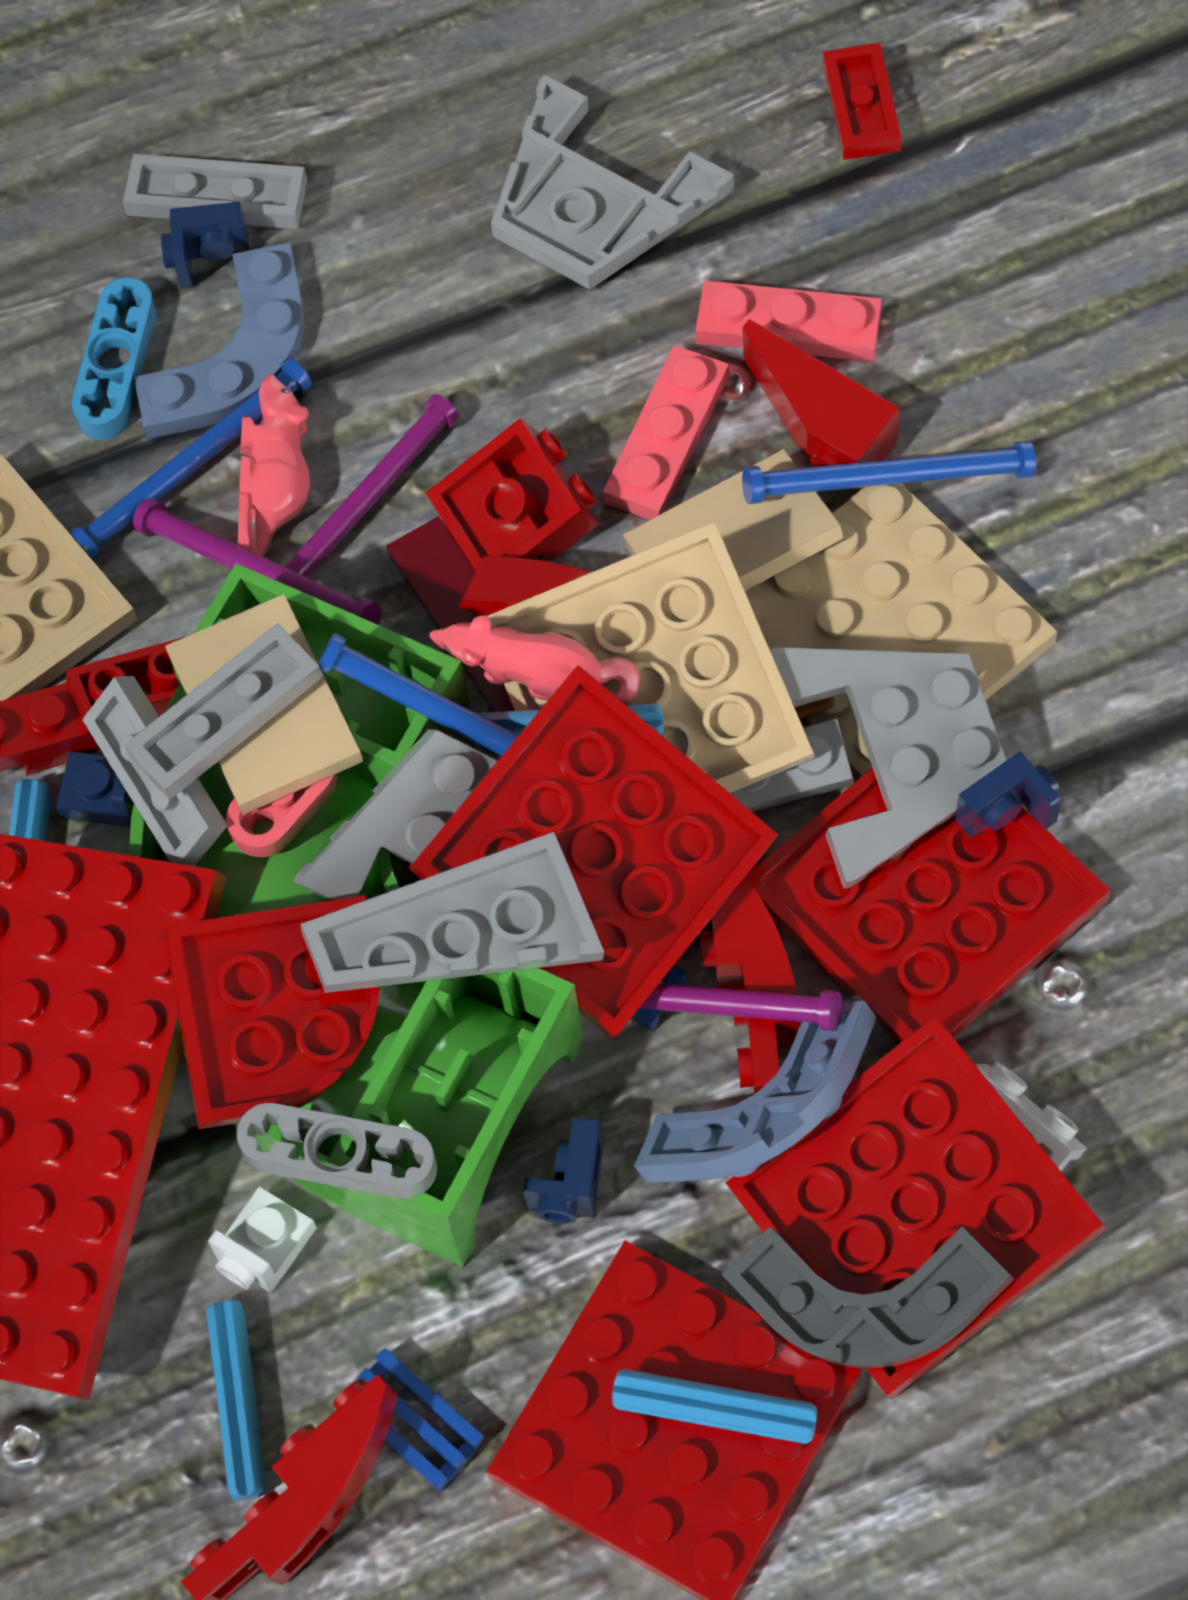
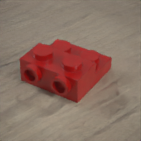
[425,418,600,571]

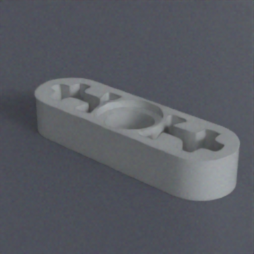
[237,1103,437,1199]

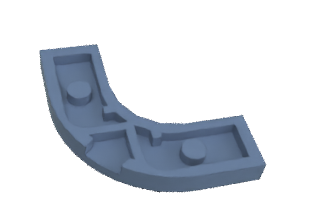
[134,242,305,439]
[634,1000,877,1183]

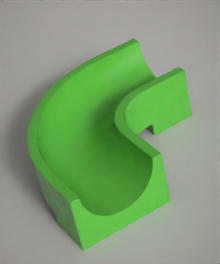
[129,564,584,1267]

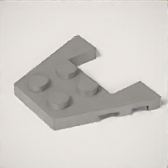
[491,74,734,290]
[769,647,1007,889]
[293,730,497,901]

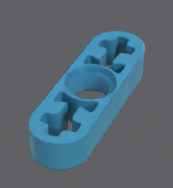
[71,277,157,440]

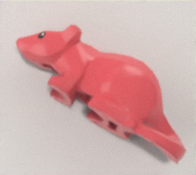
[238,374,311,557]
[430,616,640,705]

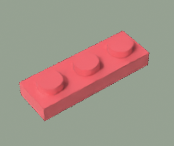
[695,280,882,362]
[603,345,730,520]

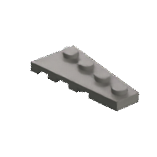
[301,832,605,993]

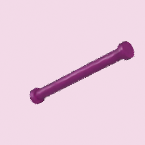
[285,394,460,578]
[133,498,381,625]
[639,984,843,1031]

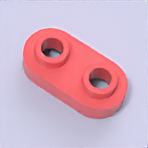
[226,773,338,857]

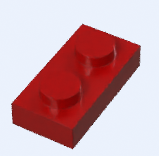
[823,42,902,160]

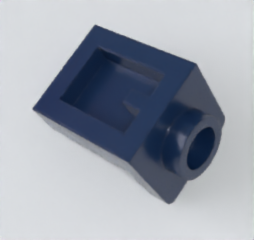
[161,202,250,288]
[955,751,1061,838]
[56,752,134,827]
[522,1118,604,1223]

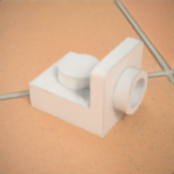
[208,1187,317,1293]

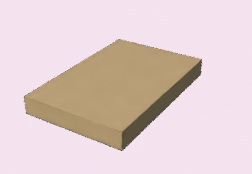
[623,449,844,591]
[165,594,363,815]

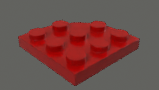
[164,895,379,1130]

